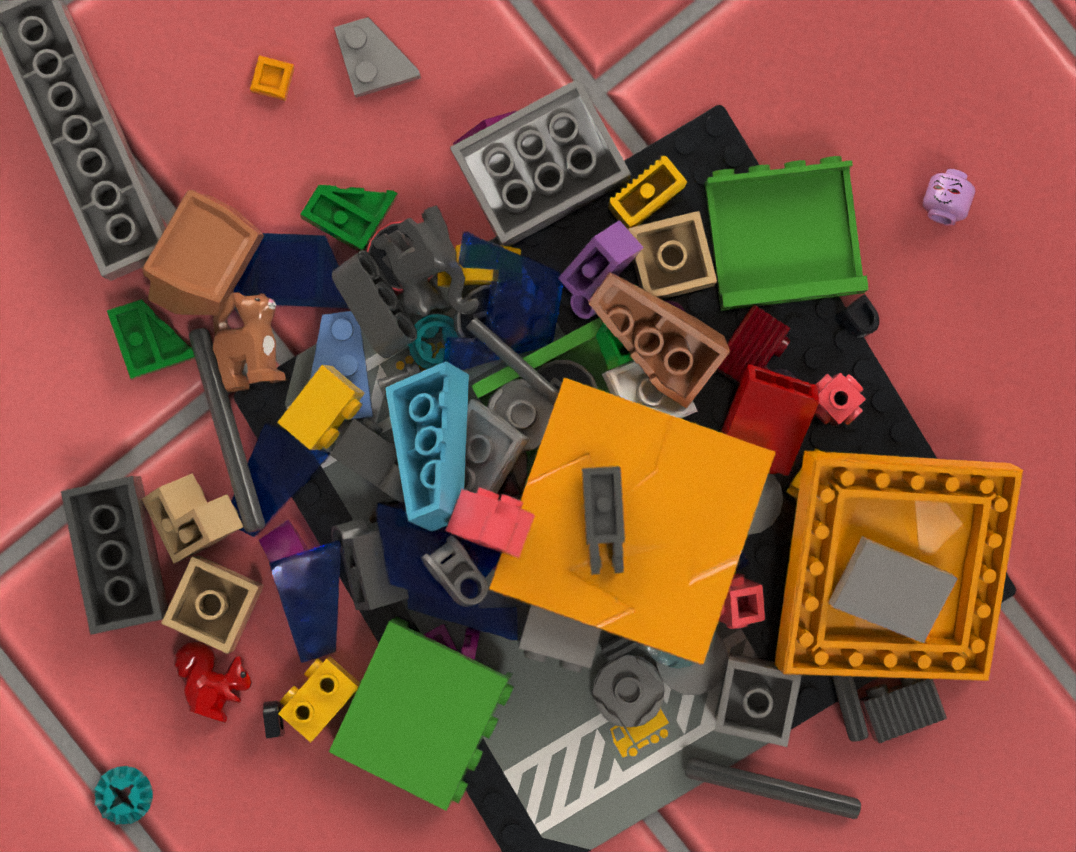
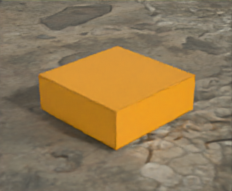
[250,56,295,101]

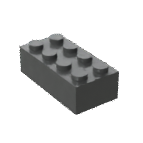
[61,476,168,635]

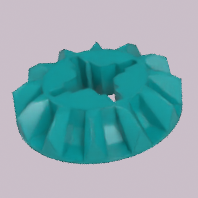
[408,314,466,370]
[94,766,153,825]

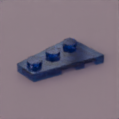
[231,423,330,537]
[269,540,341,663]

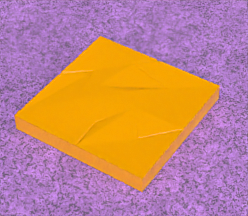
[489,378,775,665]
[774,451,1023,681]

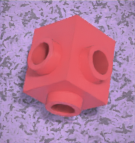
[815,373,866,426]
[718,573,765,629]

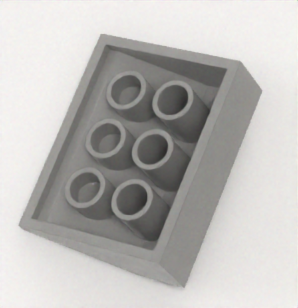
[450,78,631,246]

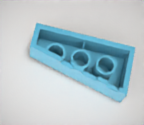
[385,361,469,531]

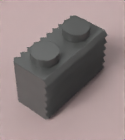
[859,678,947,743]

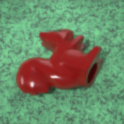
[174,641,252,723]

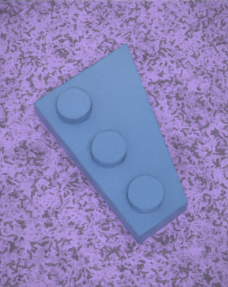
[310,311,374,422]

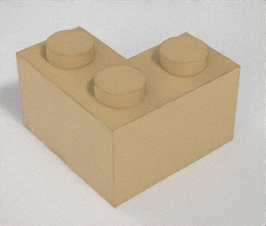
[142,473,243,563]

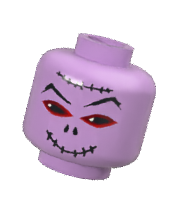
[923,169,975,225]

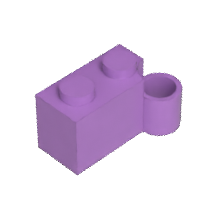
[558,220,644,319]

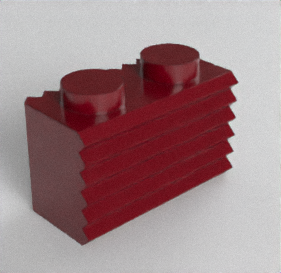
[716,305,791,385]

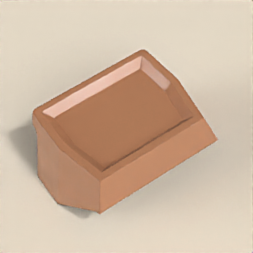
[142,190,264,316]

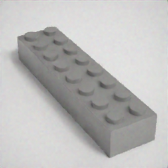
[0,0,165,281]

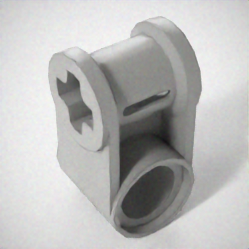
[422,535,488,606]

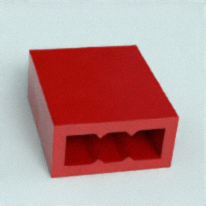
[721,364,820,476]

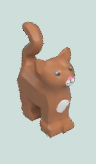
[213,290,286,392]

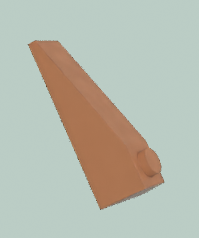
[588,272,730,408]

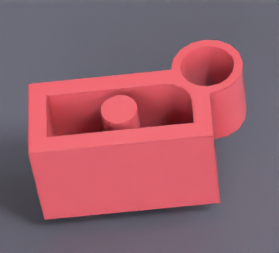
[446,487,535,558]

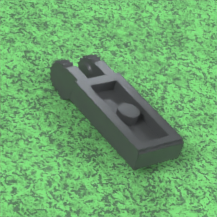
[582,466,625,574]

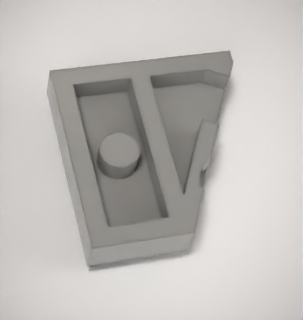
[334,17,421,98]

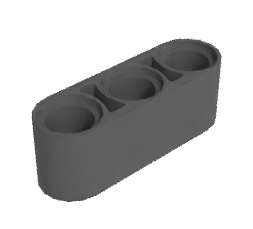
[332,250,417,358]

